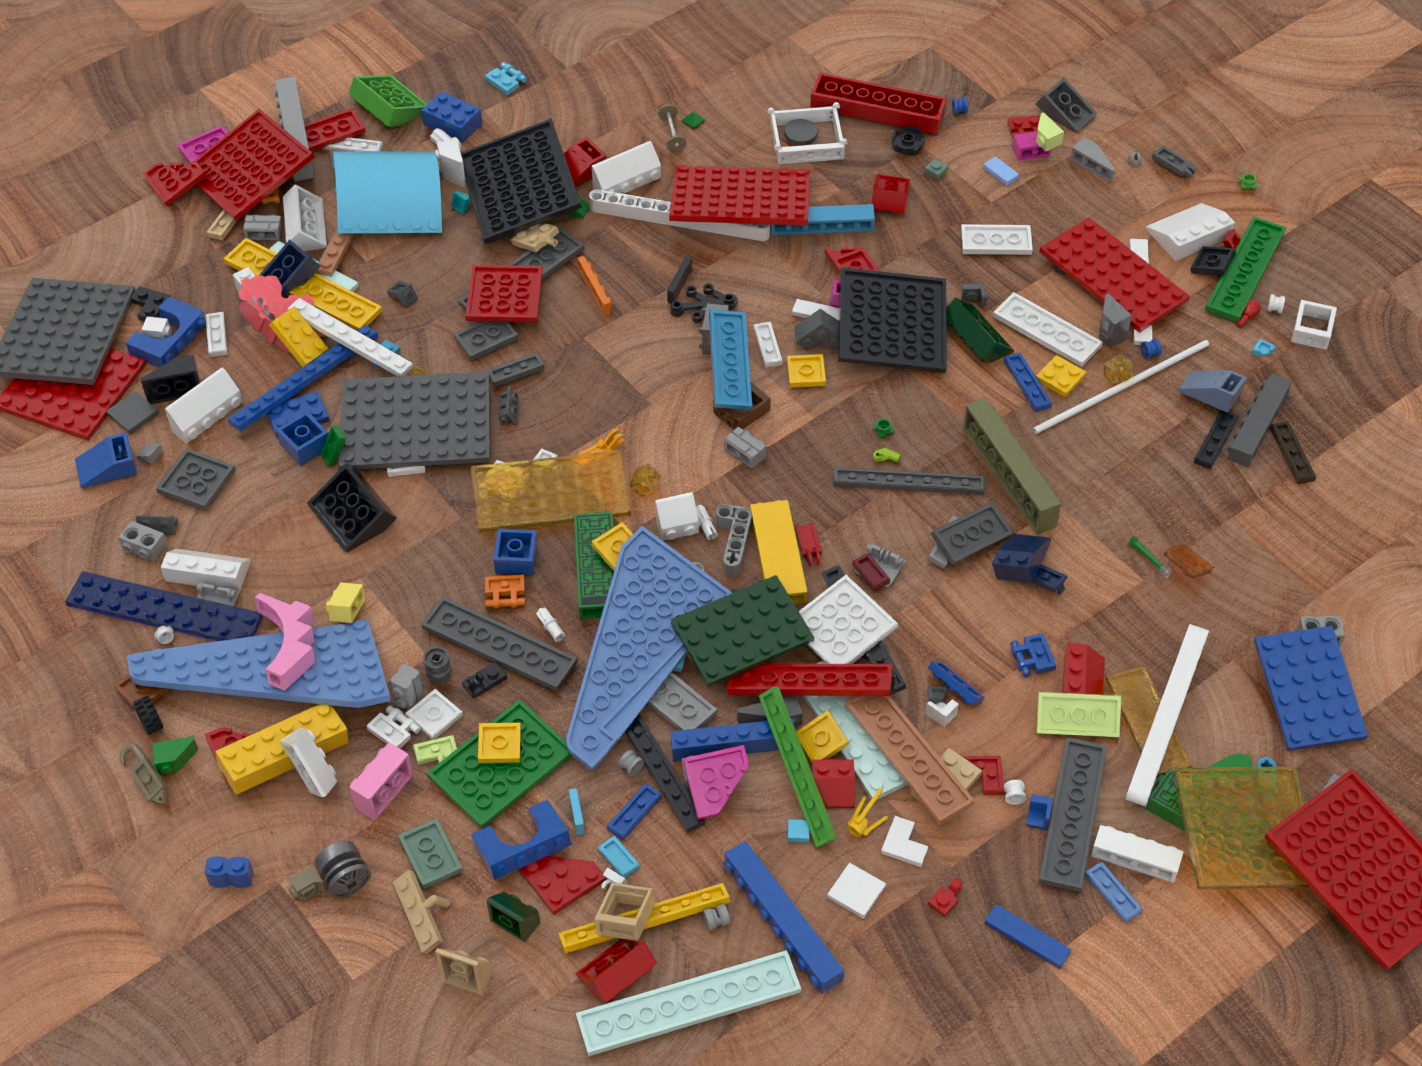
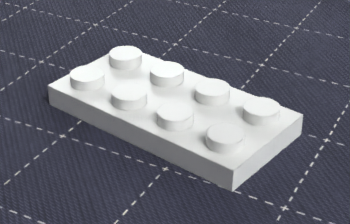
[961,224,1033,255]

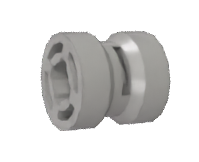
[703,904,730,931]

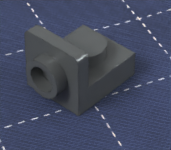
[387,281,418,307]
[961,283,988,308]

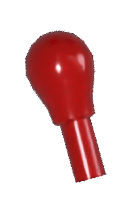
[1236,300,1261,328]

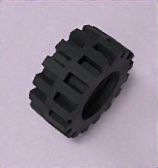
[133,695,164,735]

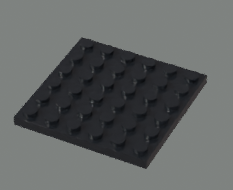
[838,267,947,373]

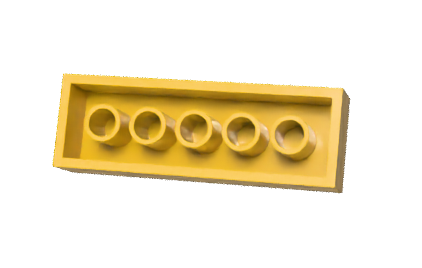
[215,704,348,795]

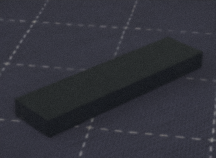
[1193,410,1239,469]

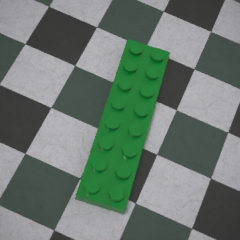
[1205,216,1286,322]

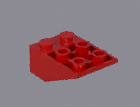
[564,137,607,187]

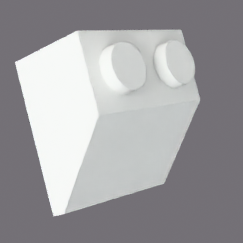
[435,139,466,187]
[655,492,699,541]

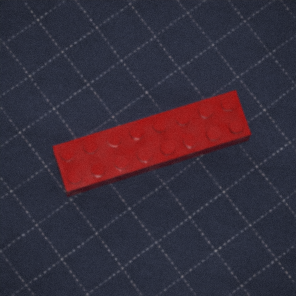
[810,73,947,135]

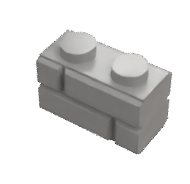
[243,215,283,241]
[724,427,767,469]
[390,664,424,710]

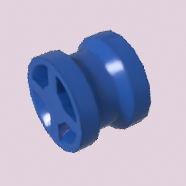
[952,97,968,114]
[1141,338,1162,359]

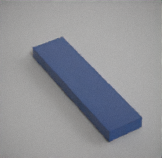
[1004,352,1052,412]
[984,904,1072,969]

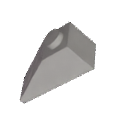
[1070,137,1115,183]

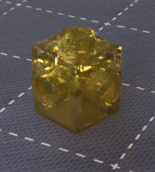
[1104,354,1134,386]
[629,464,661,497]

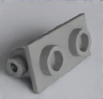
[196,582,240,608]

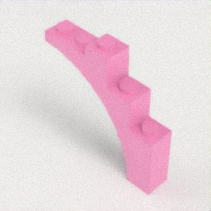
[255,593,315,691]

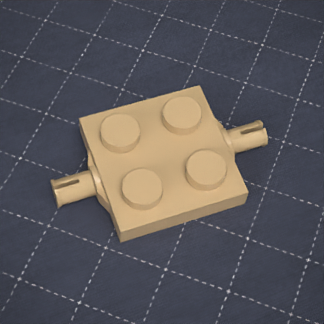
[511,223,559,252]

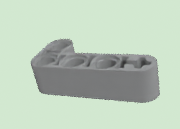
[716,504,752,577]

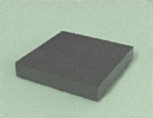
[106,391,159,434]

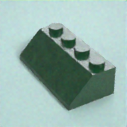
[946,298,1015,363]

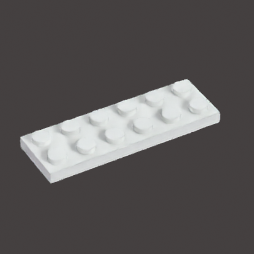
[993,292,1102,367]

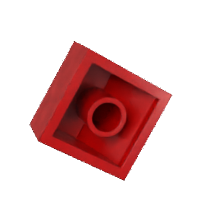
[811,759,855,809]

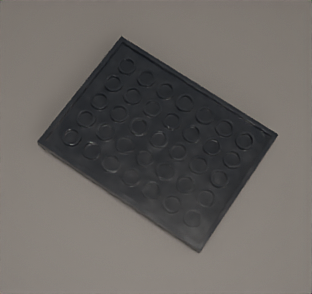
[461,118,582,244]

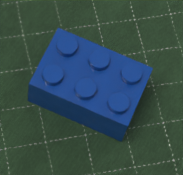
[421,91,483,143]

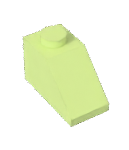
[1036,112,1064,151]

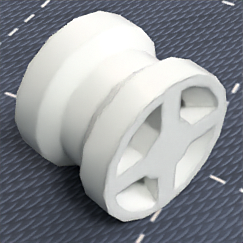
[1267,294,1285,314]
[1004,780,1026,805]

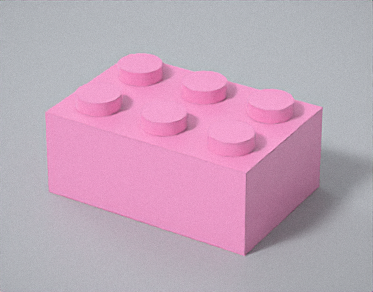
[349,743,413,821]

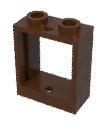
[713,382,771,430]

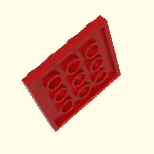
[466,265,543,322]

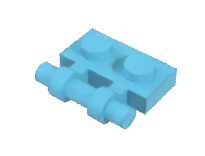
[485,62,527,95]

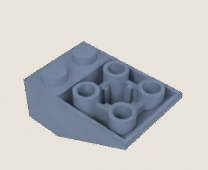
[1177,370,1247,413]

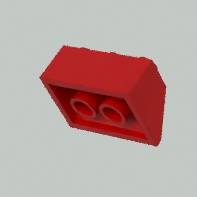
[1062,642,1105,695]
[575,939,657,1003]

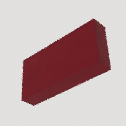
[852,553,890,591]

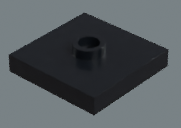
[1190,246,1236,276]

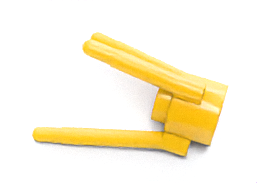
[847,788,888,837]

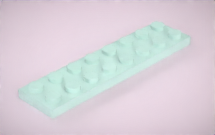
[803,661,907,799]

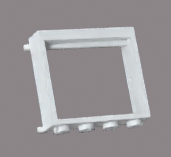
[767,102,848,165]

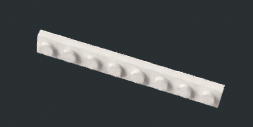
[287,298,413,377]

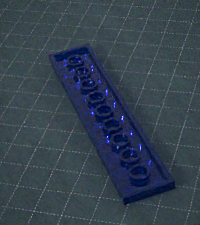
[65,571,263,641]

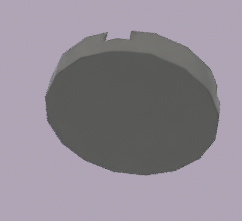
[784,119,818,146]

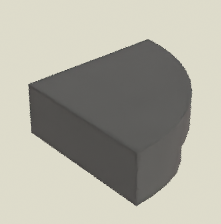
[927,686,948,704]

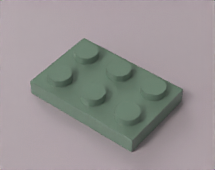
[398,818,463,889]

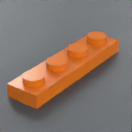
[578,256,612,317]

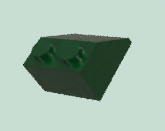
[486,892,540,942]

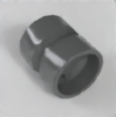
[423,647,452,684]

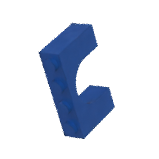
[126,297,206,368]
[471,800,572,880]

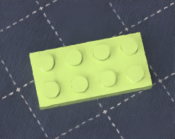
[1036,692,1121,737]

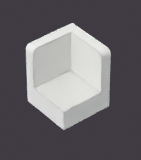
[925,699,959,728]

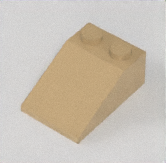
[435,948,493,996]

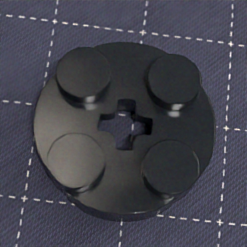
[891,126,925,155]

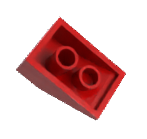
[871,174,910,214]

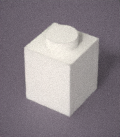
[142,317,172,339]

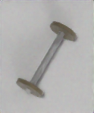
[658,104,687,152]

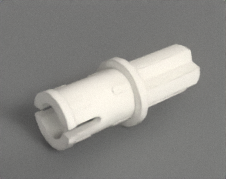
[696,505,718,540]
[536,608,566,642]

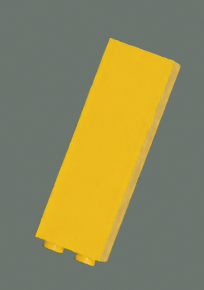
[750,500,807,604]

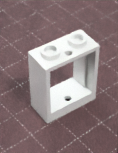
[1291,300,1337,350]

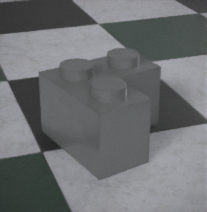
[794,308,839,350]

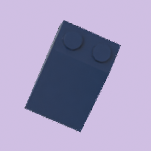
[259,239,321,295]
[992,534,1051,583]

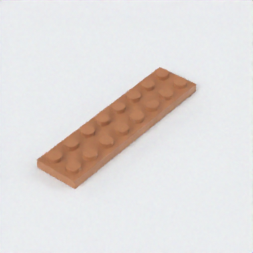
[844,696,975,825]

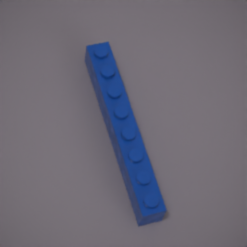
[723,841,844,993]

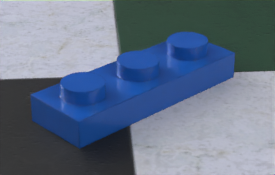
[928,661,985,705]

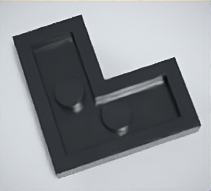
[130,286,170,321]

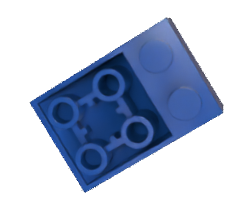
[75,432,137,488]

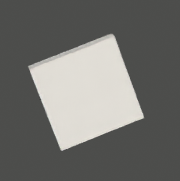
[405,689,463,740]
[827,863,886,919]

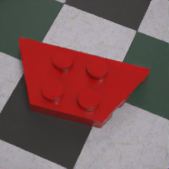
[824,247,879,274]

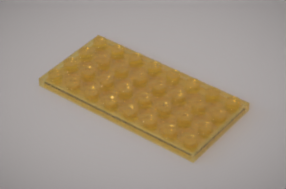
[471,450,631,533]

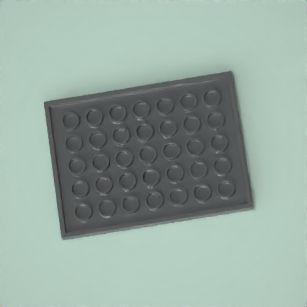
[0,278,135,385]
[339,371,490,470]

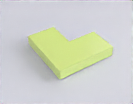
[413,735,457,765]

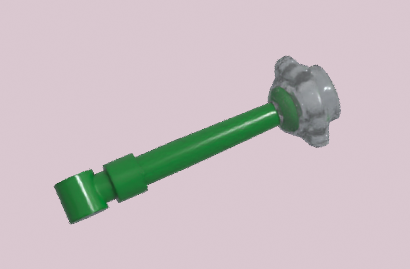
[1128,536,1173,579]

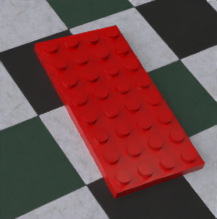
[1039,217,1190,333]

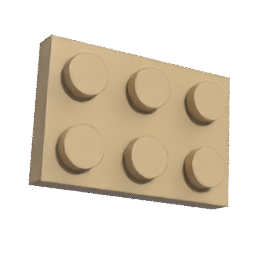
[910,748,982,802]

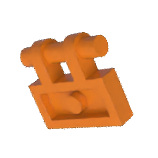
[485,575,525,609]

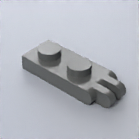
[1152,145,1196,178]

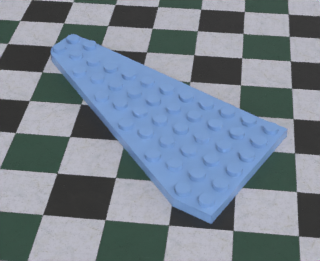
[566,526,732,771]
[127,619,391,708]

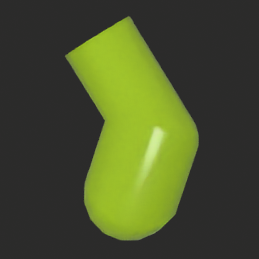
[873,448,901,463]

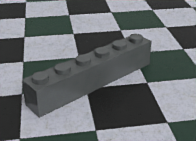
[1227,373,1292,467]

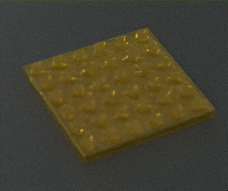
[1173,767,1309,890]

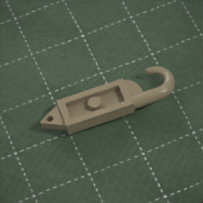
[120,743,168,805]

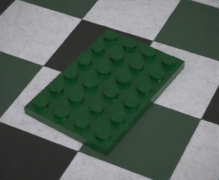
[671,575,814,688]

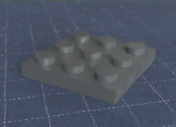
[156,448,236,511]

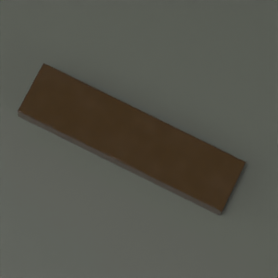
[1270,421,1316,484]

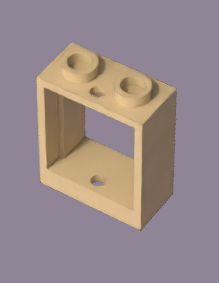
[594,883,655,941]

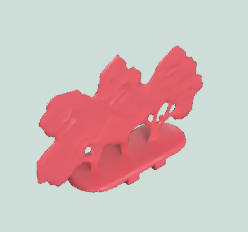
[238,275,327,353]

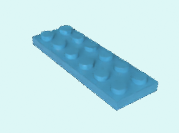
[709,310,752,410]

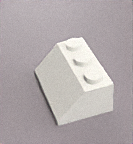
[280,727,337,798]

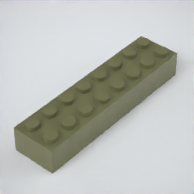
[963,398,1061,535]

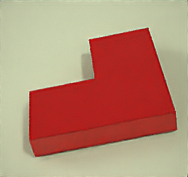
[962,756,1004,795]

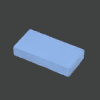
[983,156,1019,186]

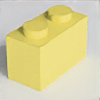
[326,582,365,623]

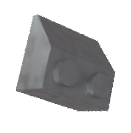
[1098,293,1132,348]

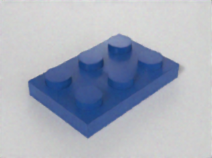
[267,391,330,438]

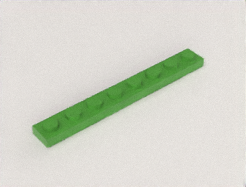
[759,687,837,847]

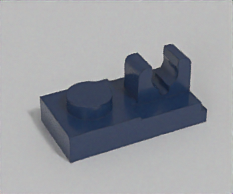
[1033,565,1068,595]

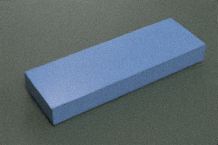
[1084,862,1143,923]

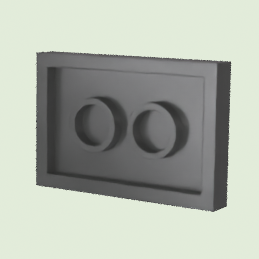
[454,321,518,361]

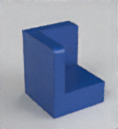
[1026,794,1053,830]

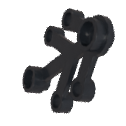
[670,283,738,323]

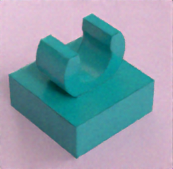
[451,191,471,215]

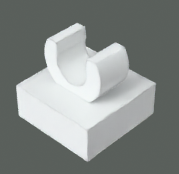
[602,868,629,890]

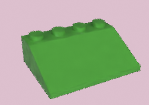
[349,75,427,128]

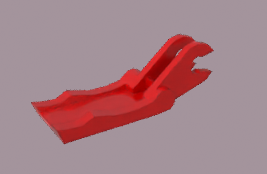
[795,522,822,567]

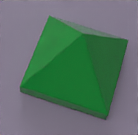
[682,112,705,129]

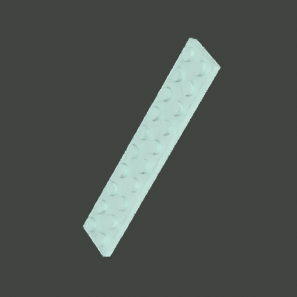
[576,950,801,1056]

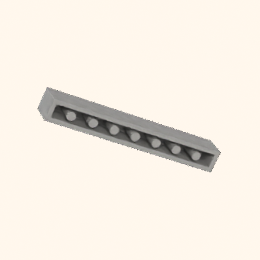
[273,77,314,181]

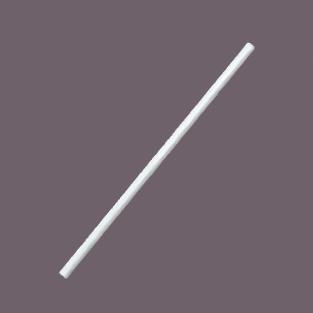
[1032,340,1209,434]

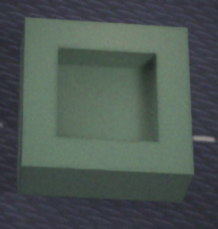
[924,159,948,180]

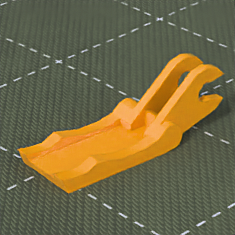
[572,429,625,471]

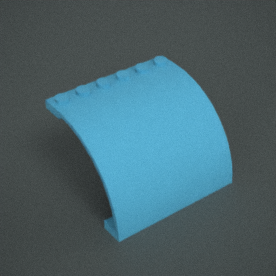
[332,151,442,234]

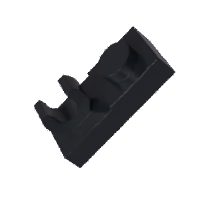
[462,661,507,699]

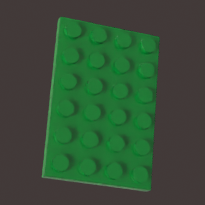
[427,699,572,829]

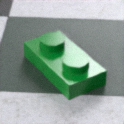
[320,426,346,466]

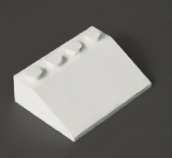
[1145,203,1235,261]

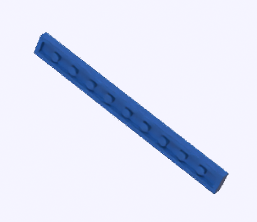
[228,325,378,431]

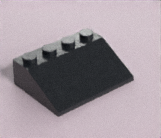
[307,463,397,552]

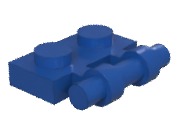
[1010,633,1056,677]

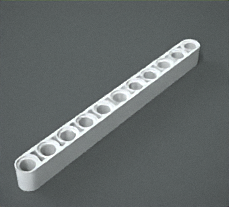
[589,190,770,241]
[1125,624,1209,807]

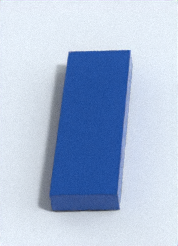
[606,783,662,841]

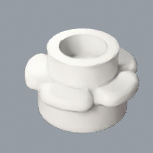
[154,626,174,644]

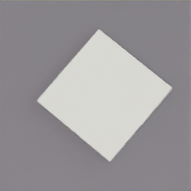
[799,575,898,664]

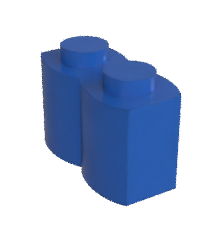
[205,856,254,888]

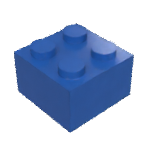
[276,411,328,465]
[493,529,538,575]

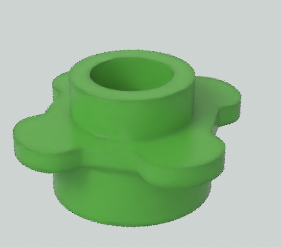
[1239,173,1257,189]

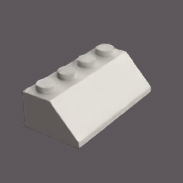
[592,141,661,194]
[283,185,327,251]
[165,367,243,444]
[161,549,251,591]

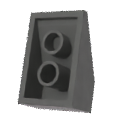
[1036,78,1097,133]

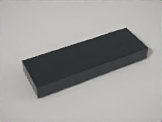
[667,255,693,304]

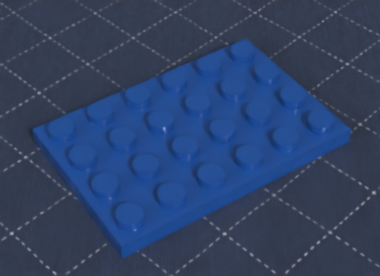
[1253,626,1368,751]

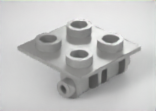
[854,543,906,588]

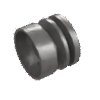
[314,840,371,898]

